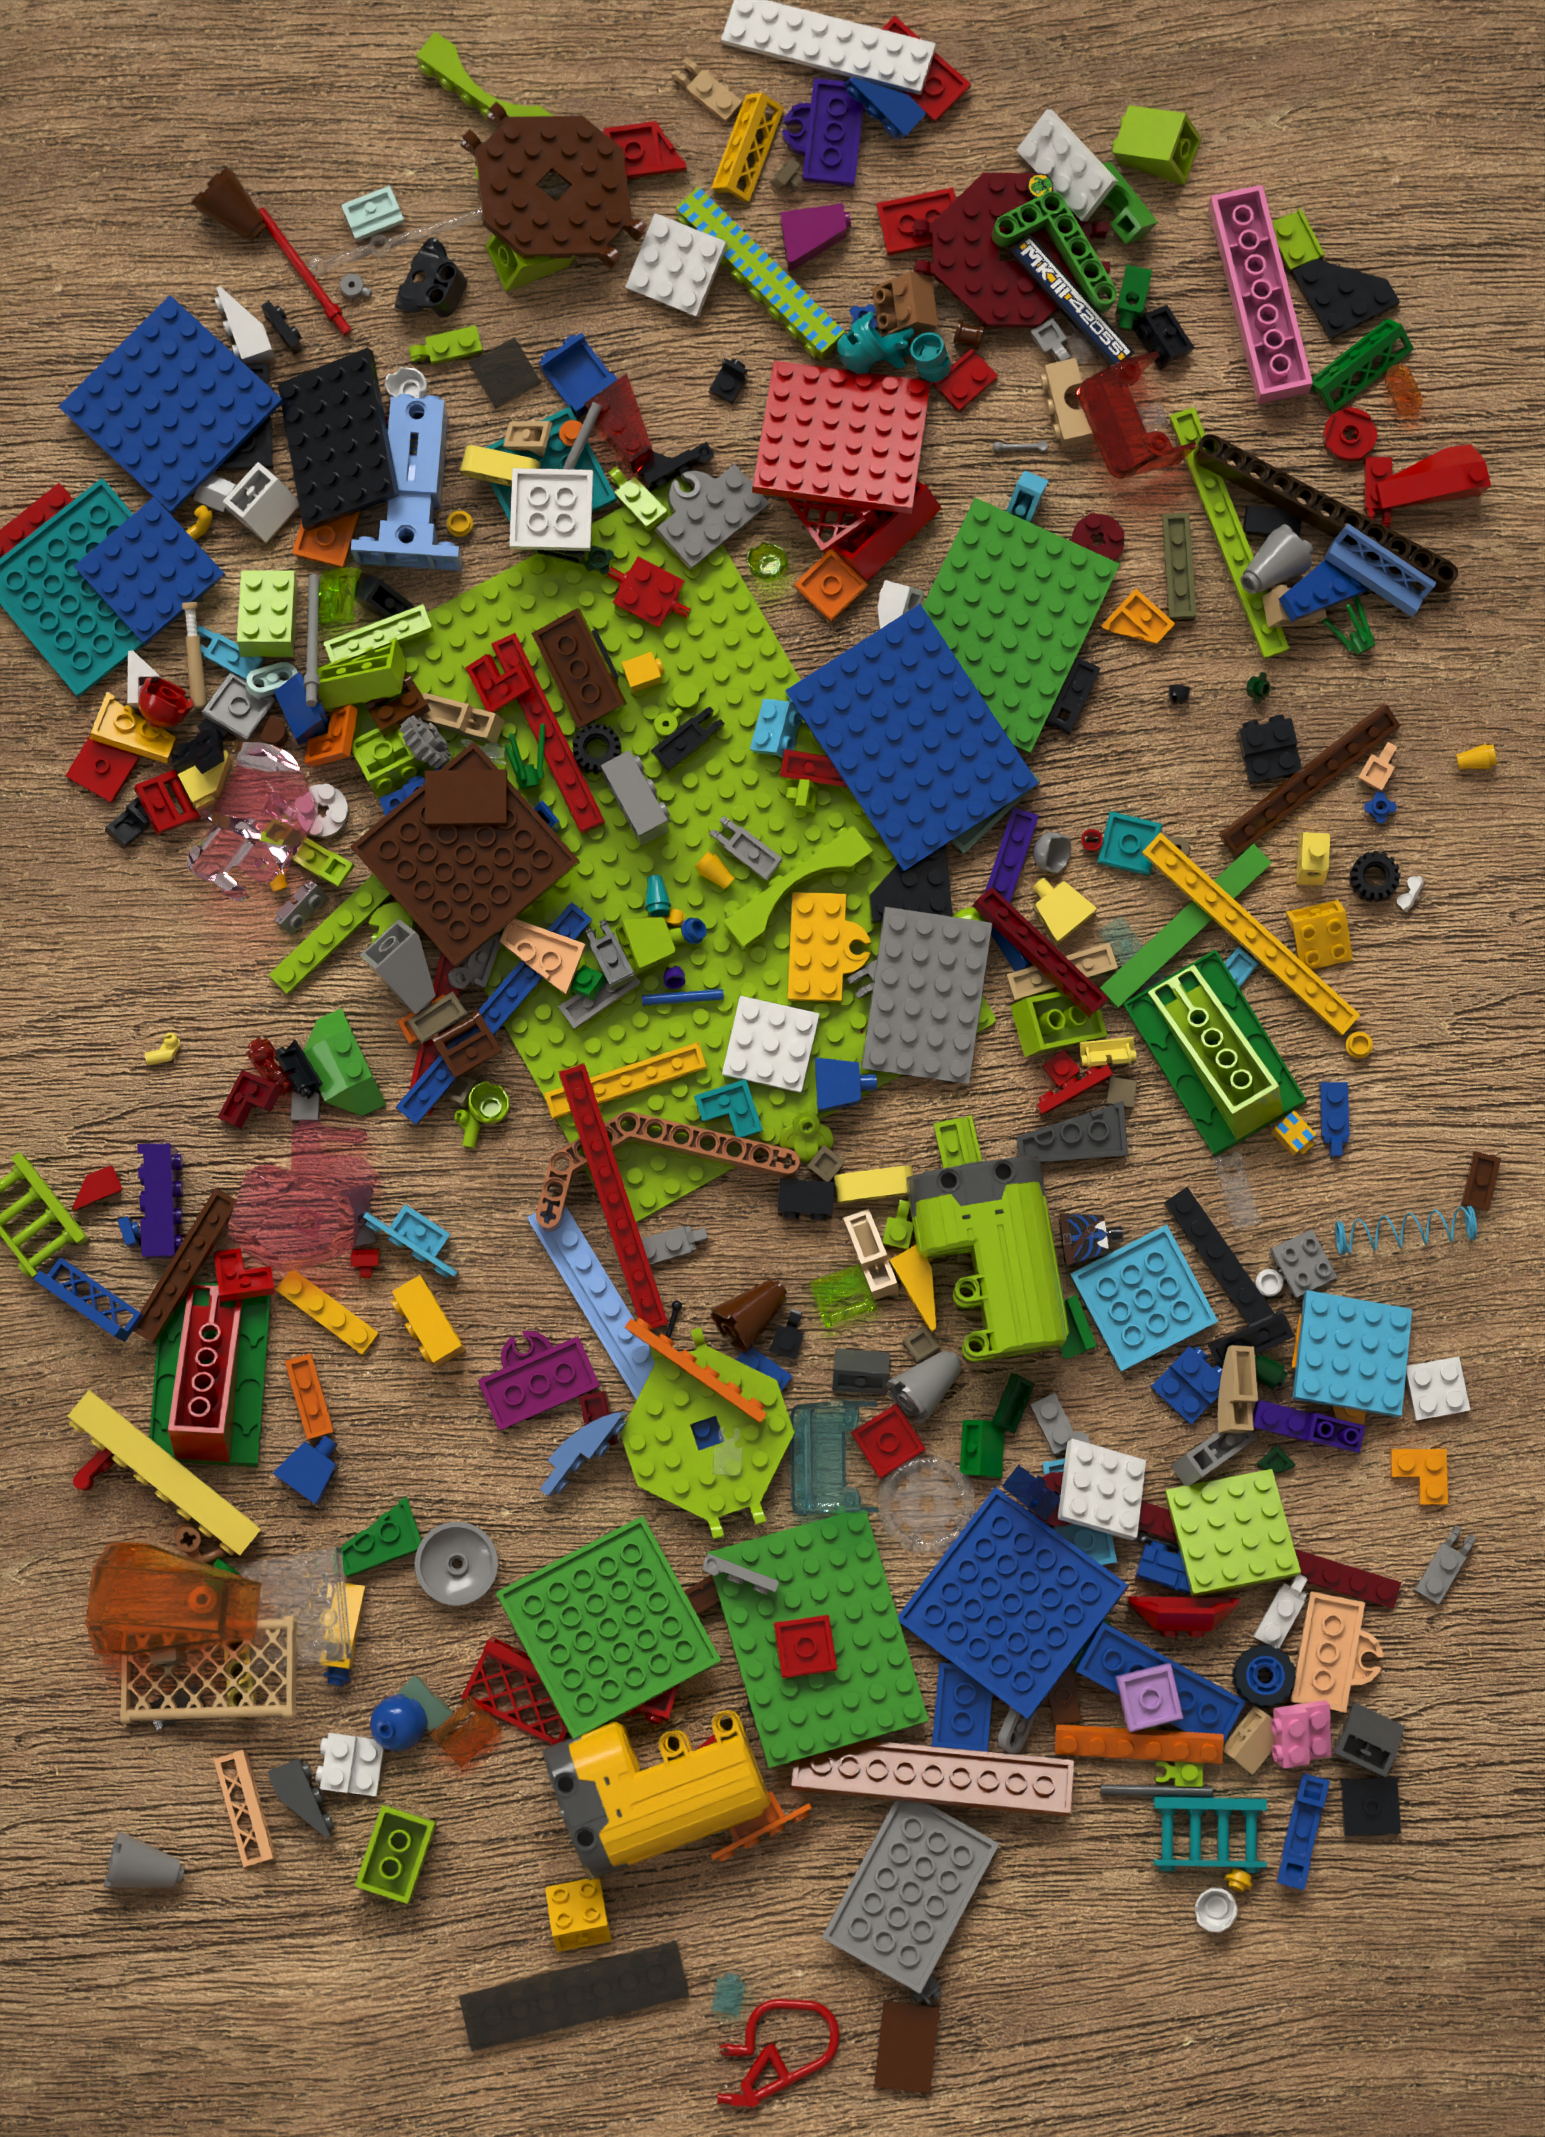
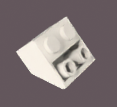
[223,462,299,544]

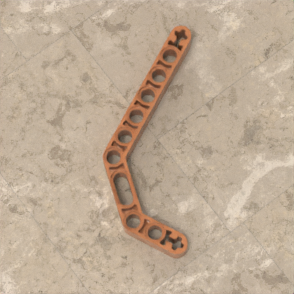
[536,1111,800,1232]

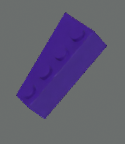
[137,1143,183,1259]

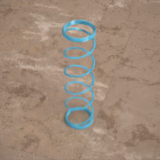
[1335,1205,1477,1255]

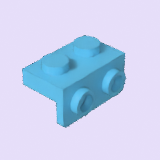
[750,699,802,758]

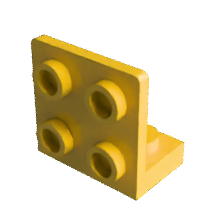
[1286,900,1353,970]
[545,1878,612,1952]

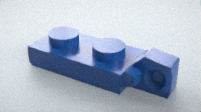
[1319,1082,1350,1158]

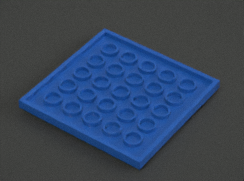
[58,295,283,514]
[898,1487,1129,1721]

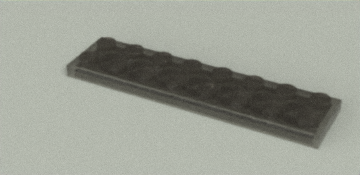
[459,1940,690,2052]

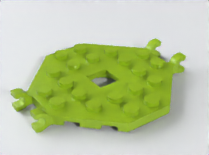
[620,1327,795,1540]

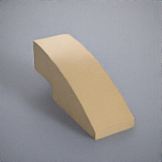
[420,693,505,745]
[843,1209,899,1300]
[1218,1345,1258,1434]

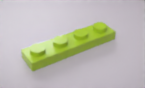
[323,604,434,663]

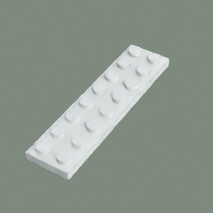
[721,0,936,95]

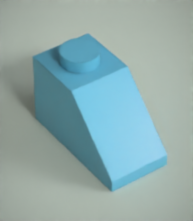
[1006,470,1049,523]

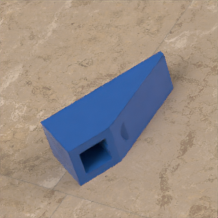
[843,77,926,140]

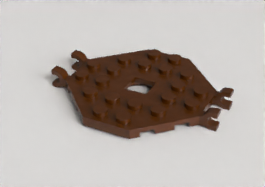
[460,101,647,270]

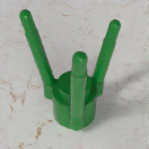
[1322,596,1376,655]
[505,723,545,789]

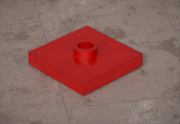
[65,736,140,804]
[850,1403,926,1479]
[773,1615,837,1679]

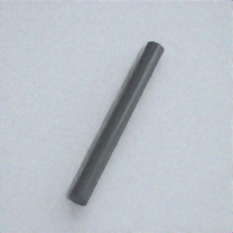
[1100,1784,1213,1798]

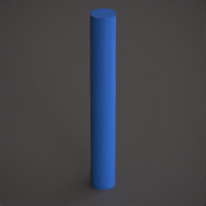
[642,989,724,1006]

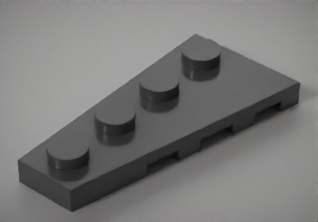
[1017,1101,1128,1162]

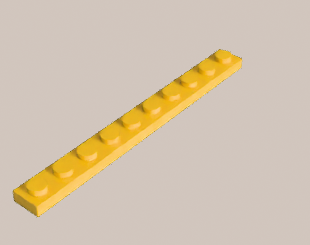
[1141,832,1360,1036]

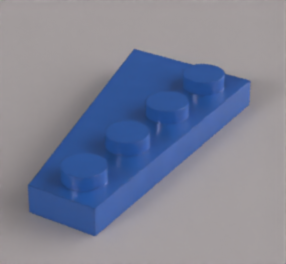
[1279,559,1370,622]

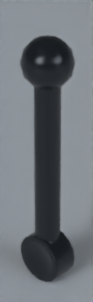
[665,1300,682,1339]
[1136,1531,1179,1550]

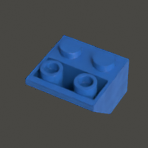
[274,672,329,745]

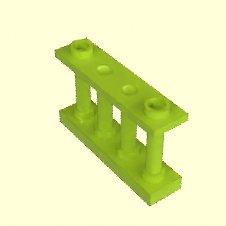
[0,1152,90,1278]

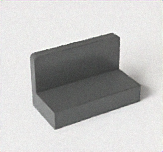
[832,1349,890,1395]

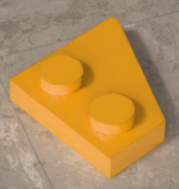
[1101,588,1175,645]

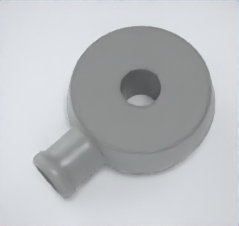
[340,274,372,299]

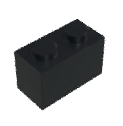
[778,1179,835,1222]

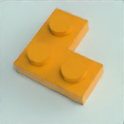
[1390,1449,1448,1505]

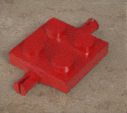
[607,556,691,629]

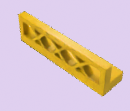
[711,92,784,202]

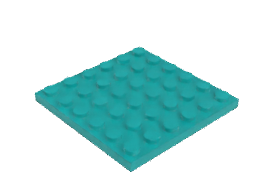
[0,478,203,698]

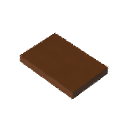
[425,769,507,826]
[874,2000,939,2093]

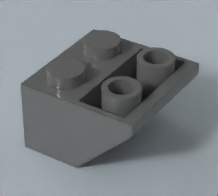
[1331,1702,1405,1777]

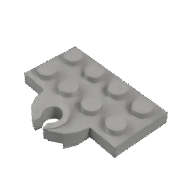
[655,464,770,571]

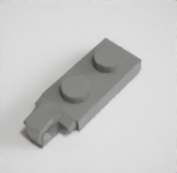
[641,1226,708,1265]
[702,1554,779,1595]

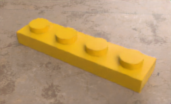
[275,1268,379,1355]

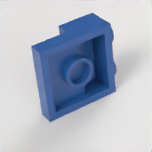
[1150,1346,1222,1425]

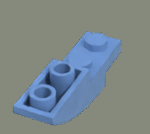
[540,1411,628,1496]

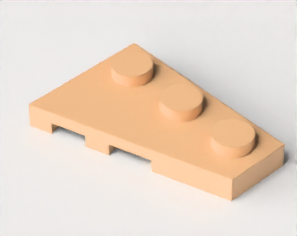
[500,919,586,996]

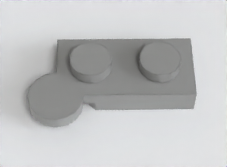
[448,934,502,989]
[1030,1393,1090,1455]

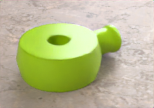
[653,708,683,738]

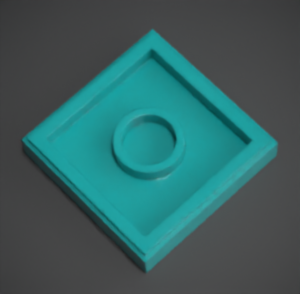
[1097,811,1162,877]

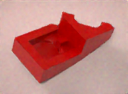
[71,1165,123,1212]

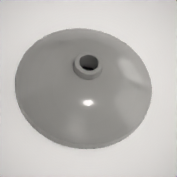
[415,1522,498,1605]

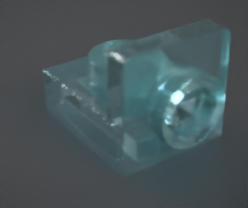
[711,1972,746,2016]

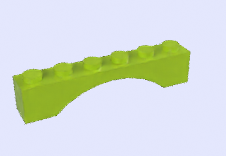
[416,32,553,121]
[724,825,873,951]

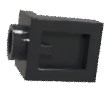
[709,358,748,404]

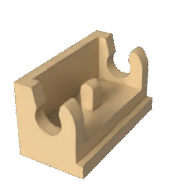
[1223,1706,1275,1775]

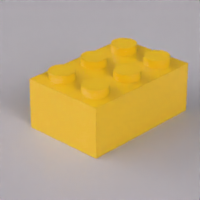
[391,1275,466,1367]

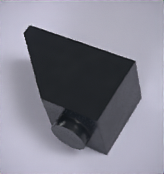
[348,573,415,619]

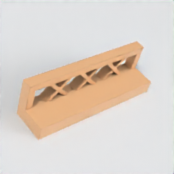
[214,1749,276,1867]

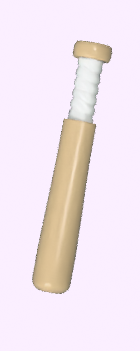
[182,602,207,710]

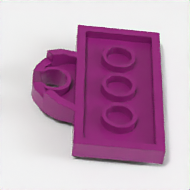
[478,1331,600,1431]

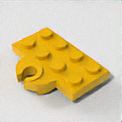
[788,892,871,1002]

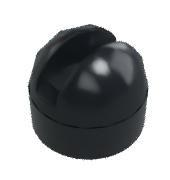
[1168,685,1191,704]

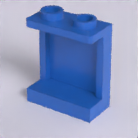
[539,332,620,419]

